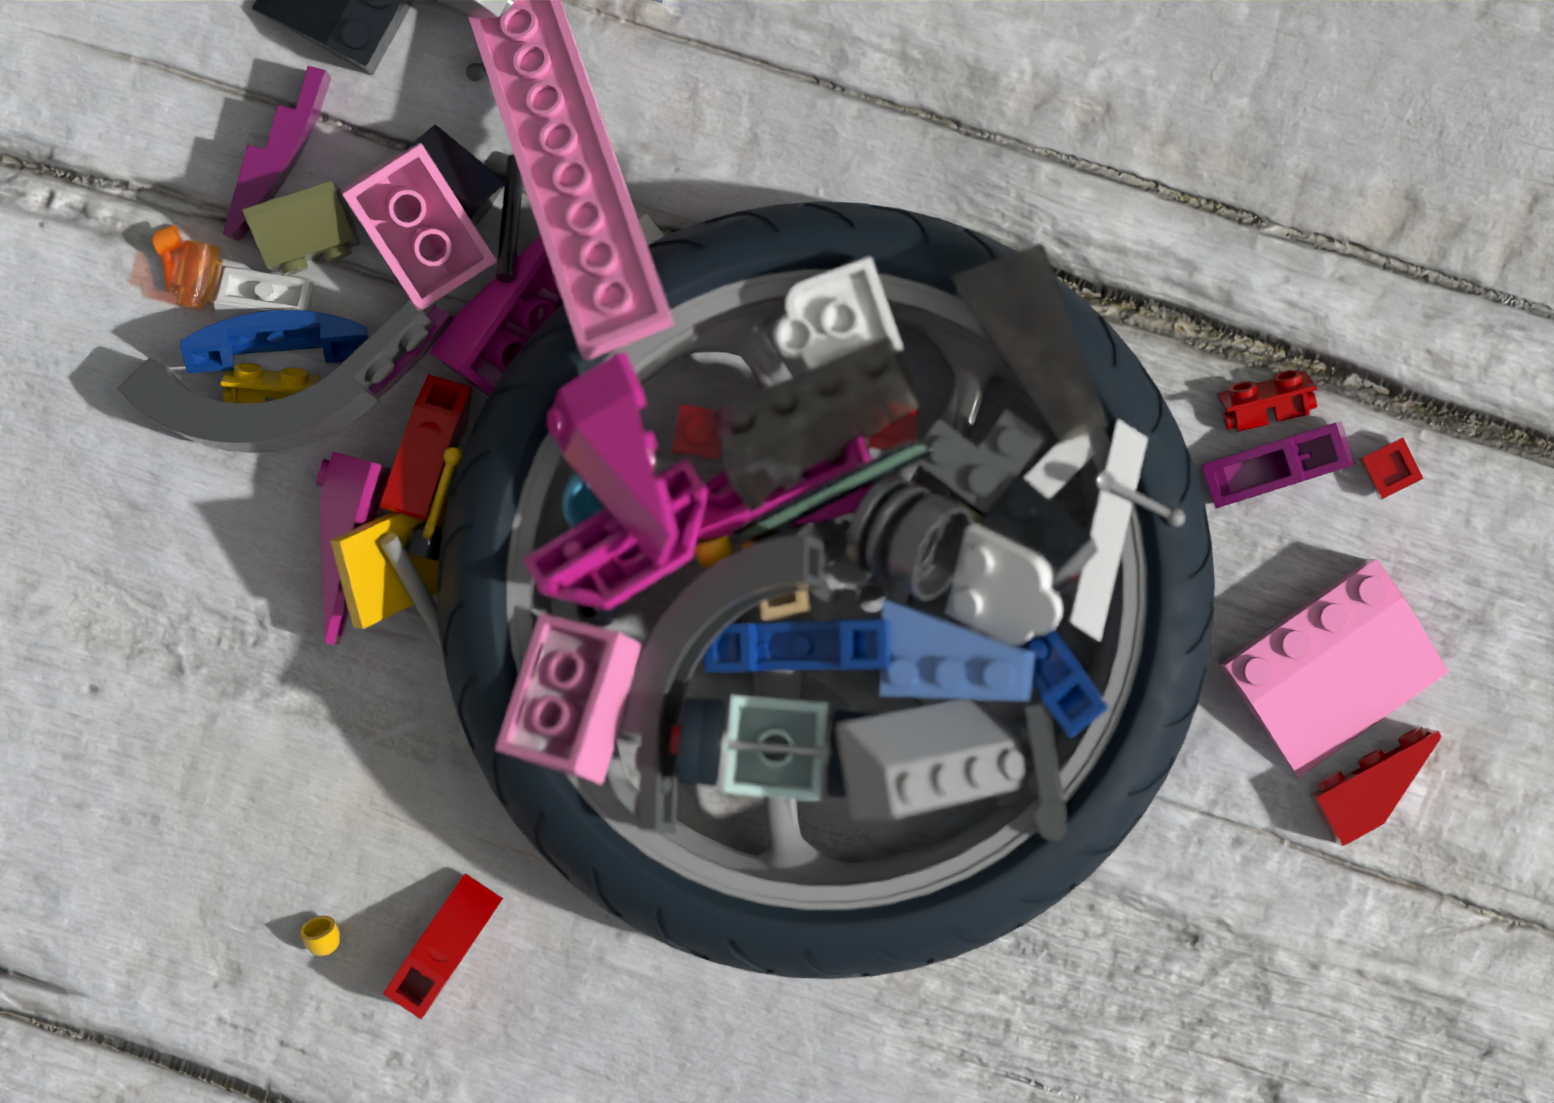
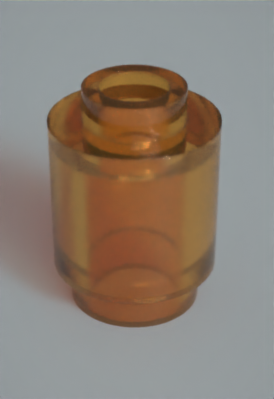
[168,240,223,311]

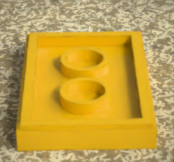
[330,491,449,629]

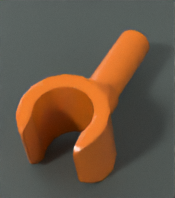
[152,225,184,292]

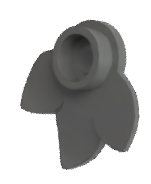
[793,512,877,604]

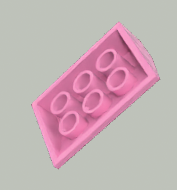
[1218,559,1448,778]

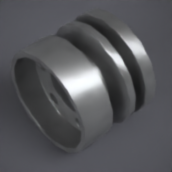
[847,475,974,601]

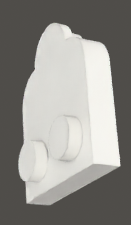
[773,257,904,374]
[945,524,1062,645]

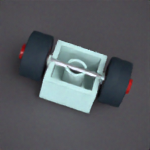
[670,694,874,801]

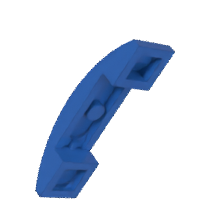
[180,310,369,374]
[705,620,890,672]
[1017,629,1109,737]

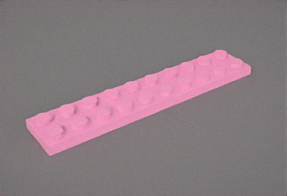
[467,0,675,361]

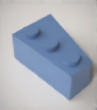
[880,599,1034,701]

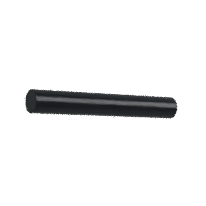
[496,154,523,283]

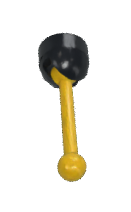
[404,447,462,560]

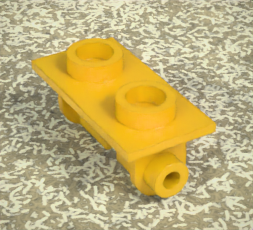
[220,363,320,404]

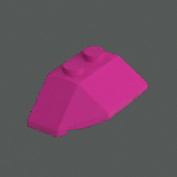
[522,458,708,610]

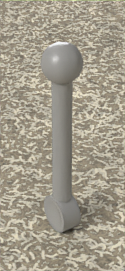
[1094,471,1185,527]

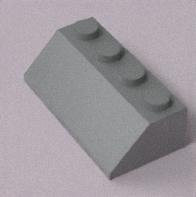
[836,699,1028,822]

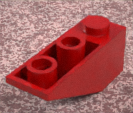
[380,374,472,521]
[1309,726,1442,846]
[383,873,504,1020]

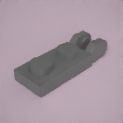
[1019,704,1069,842]

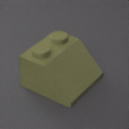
[243,181,361,276]

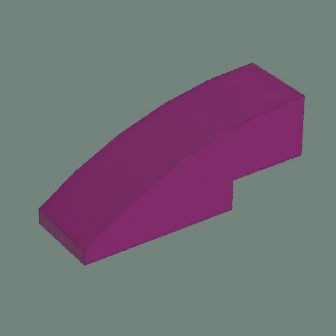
[1202,421,1356,509]

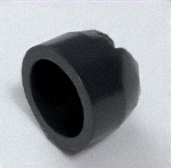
[577,603,619,627]

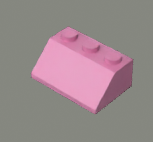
[339,143,497,310]
[495,613,644,784]

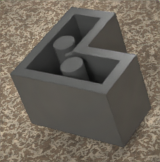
[913,409,1045,517]

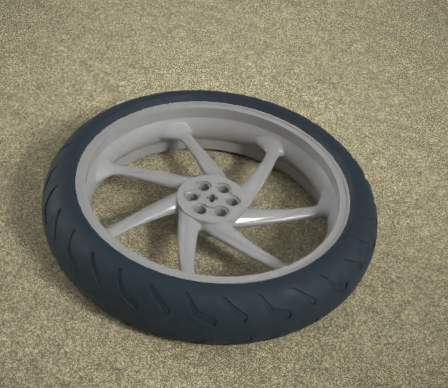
[437,201,1215,979]

